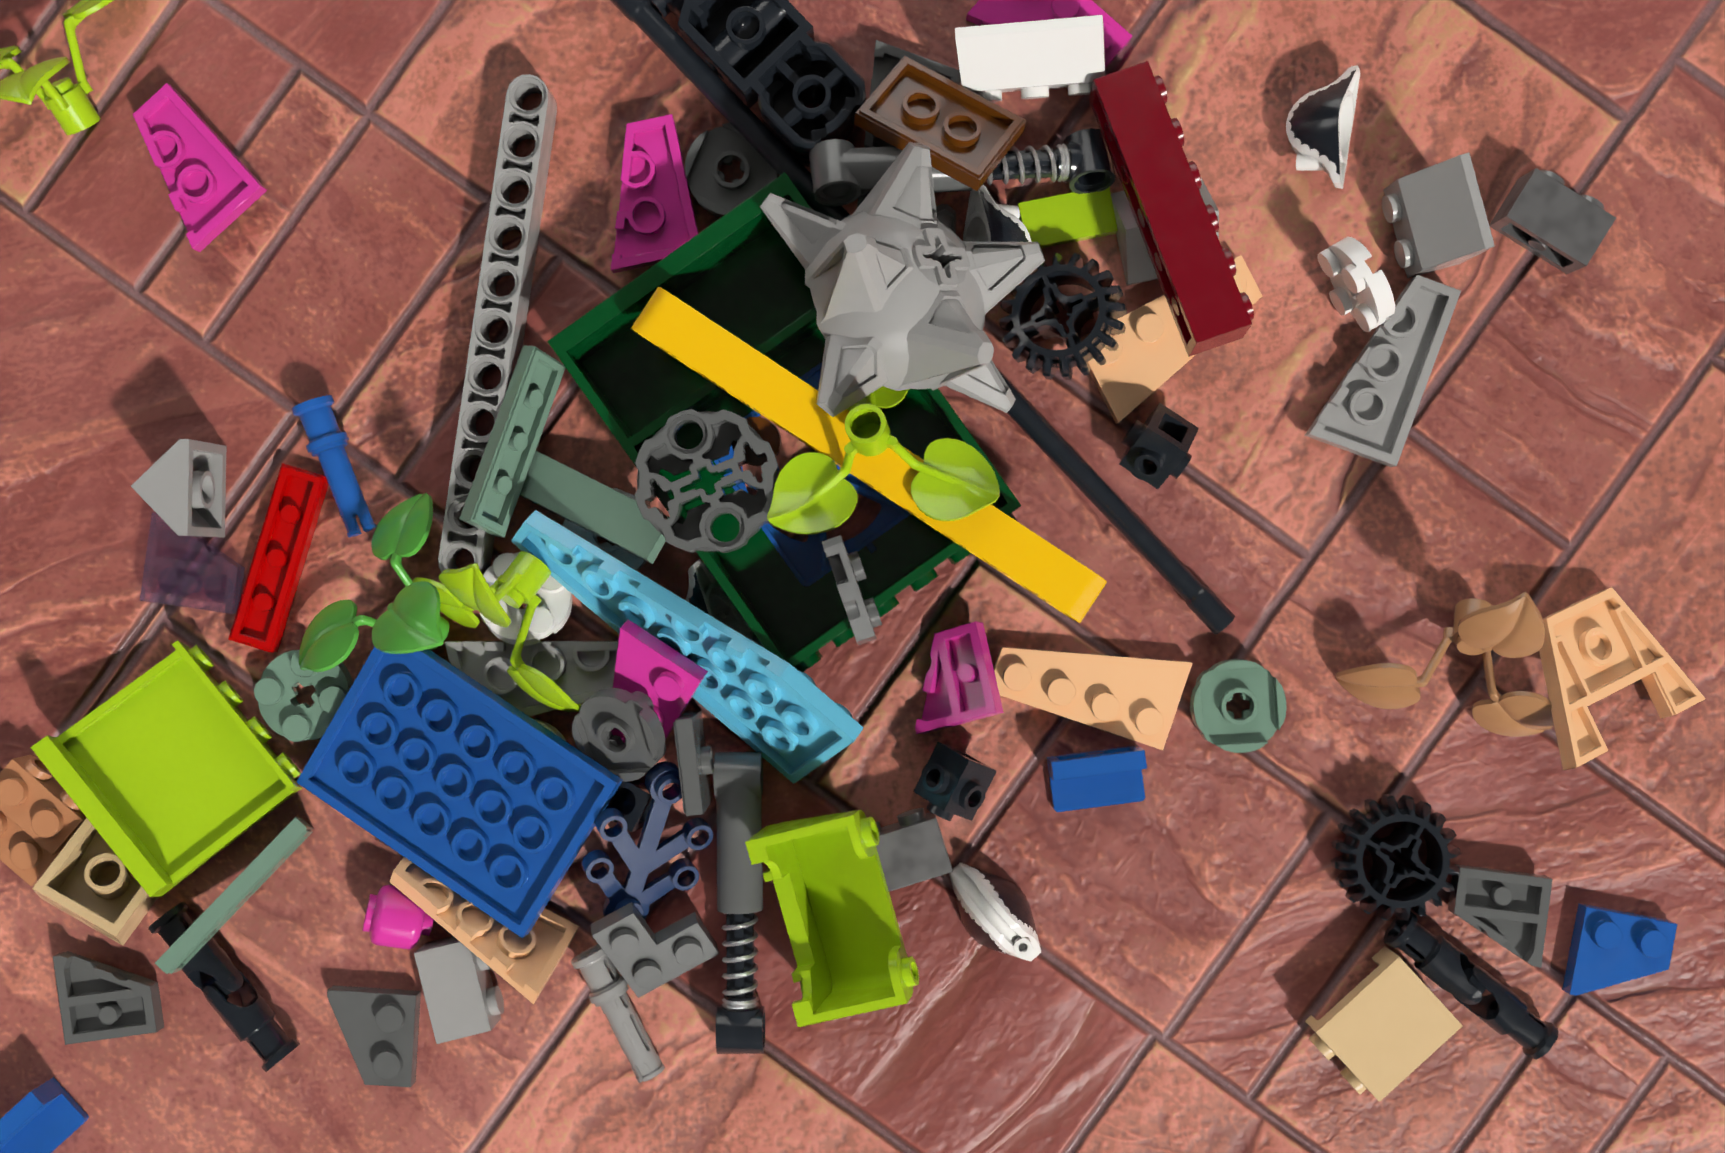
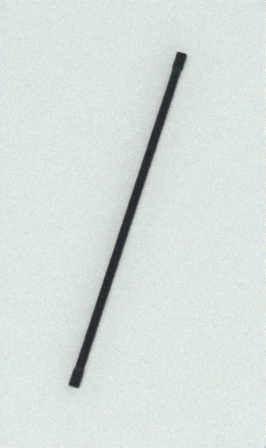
[610,0,1235,634]

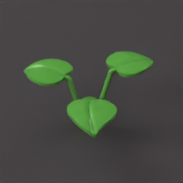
[299,492,450,672]

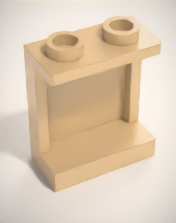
[1305,946,1463,1102]

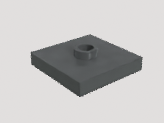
[673,710,714,816]

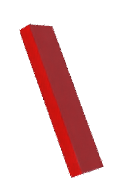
[228,463,329,653]

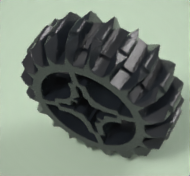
[999,252,1127,380]
[1331,794,1462,921]

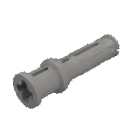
[571,944,665,1083]

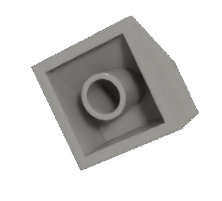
[1382,153,1495,278]

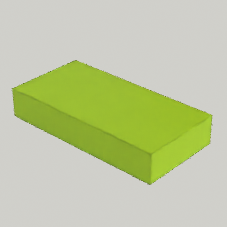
[1017,187,1118,248]

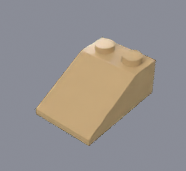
[32,818,157,946]

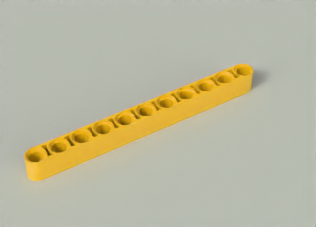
[631,287,1107,623]

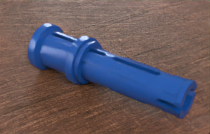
[291,395,377,538]

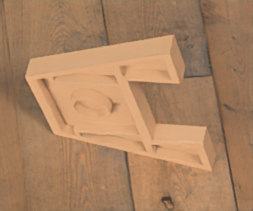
[1539,587,1706,770]

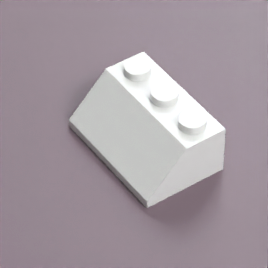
[955,15,1105,102]

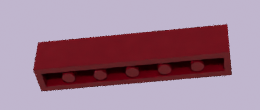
[1089,61,1254,357]

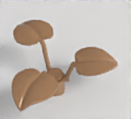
[1335,592,1554,737]

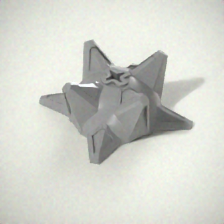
[760,142,1045,417]

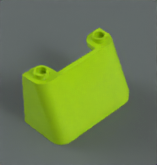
[745,810,919,1027]

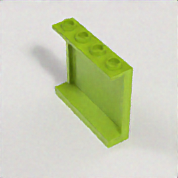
[30,640,302,897]

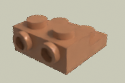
[0,755,86,887]

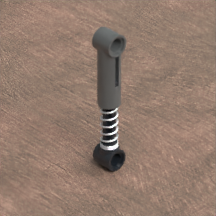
[809,128,1116,207]
[713,752,765,1054]

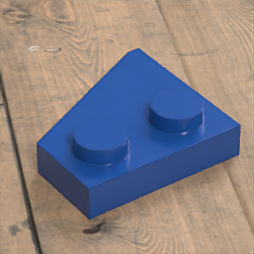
[1562,903,1678,996]

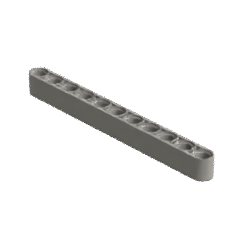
[438,74,557,574]

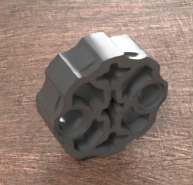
[634,409,779,553]

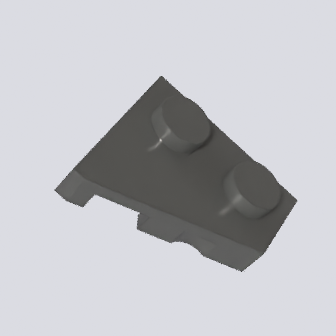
[822,535,882,645]
[1448,864,1553,968]
[53,951,164,1045]
[327,985,421,1087]

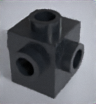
[1119,403,1199,489]
[913,742,997,821]

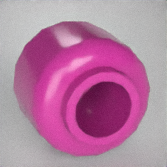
[362,885,434,949]

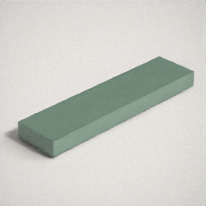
[460,345,566,537]
[519,451,669,564]
[154,817,314,974]

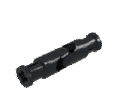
[148,902,300,1072]
[1383,911,1559,1059]

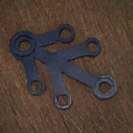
[582,761,713,920]

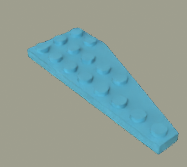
[511,510,864,784]

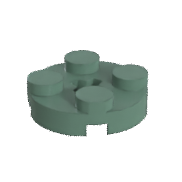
[254,649,353,742]
[1190,659,1287,753]

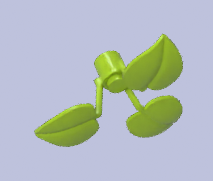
[0,0,114,135]
[767,386,1000,534]
[412,551,582,712]

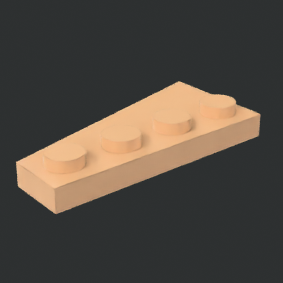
[1081,255,1262,424]
[994,647,1193,750]
[390,857,579,1004]

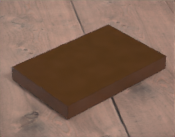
[854,55,1026,191]

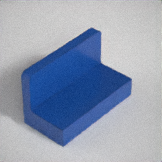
[1046,745,1147,812]
[0,1077,89,1153]

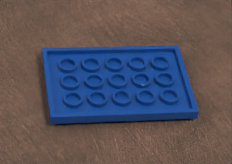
[296,646,623,938]

